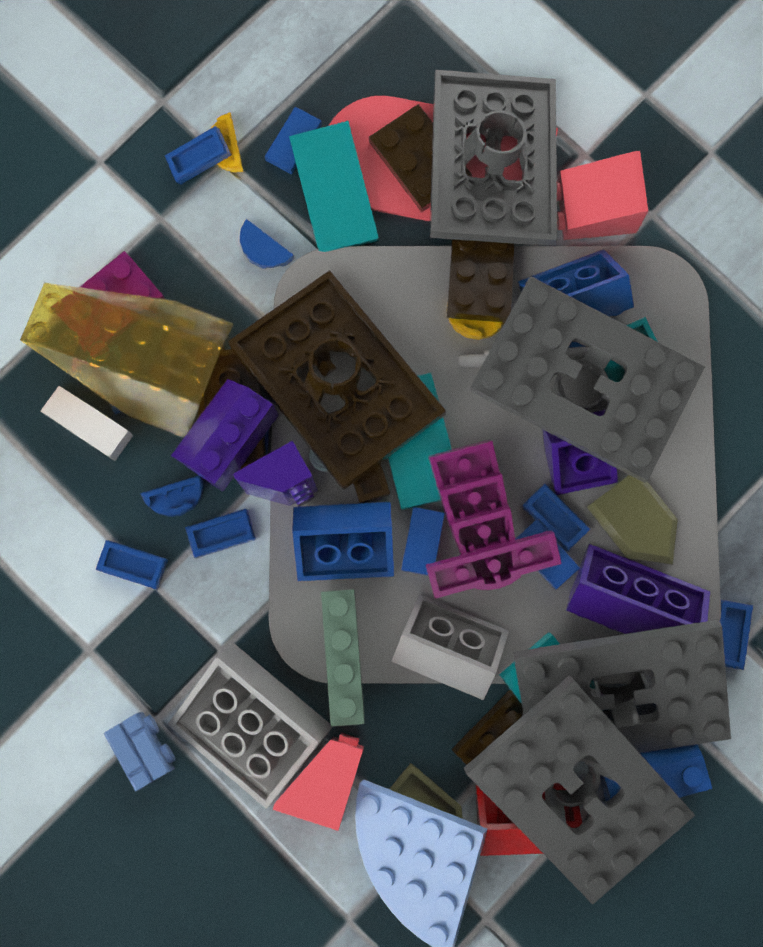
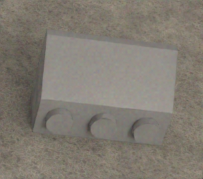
[391,594,509,700]

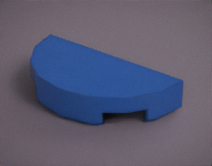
[240,219,295,269]
[140,476,204,517]

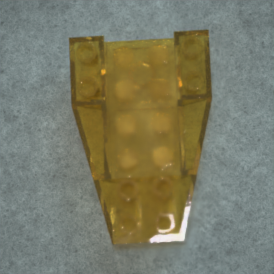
[20,283,233,437]

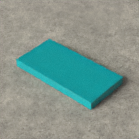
[289,121,379,252]
[388,372,452,511]

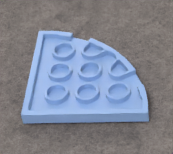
[355,780,487,947]

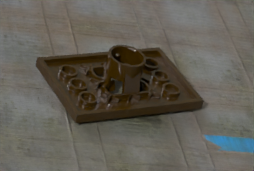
[228,270,446,490]

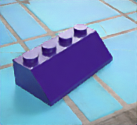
[566,544,710,634]

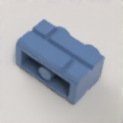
[103,712,175,792]

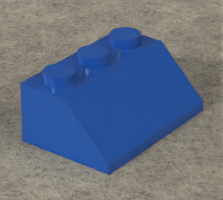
[518,249,634,317]
[292,502,394,581]
[600,744,713,801]

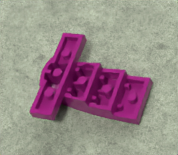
[426,439,562,599]

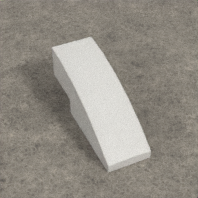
[41,386,133,461]

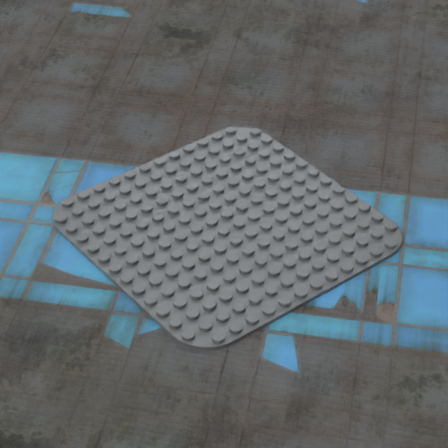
[269,246,721,684]

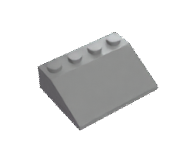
[168,643,333,809]

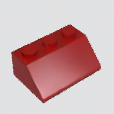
[475,783,582,856]

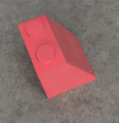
[557,151,648,240]
[273,733,364,831]

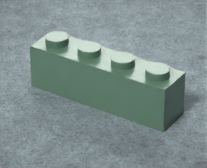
[321,589,365,727]

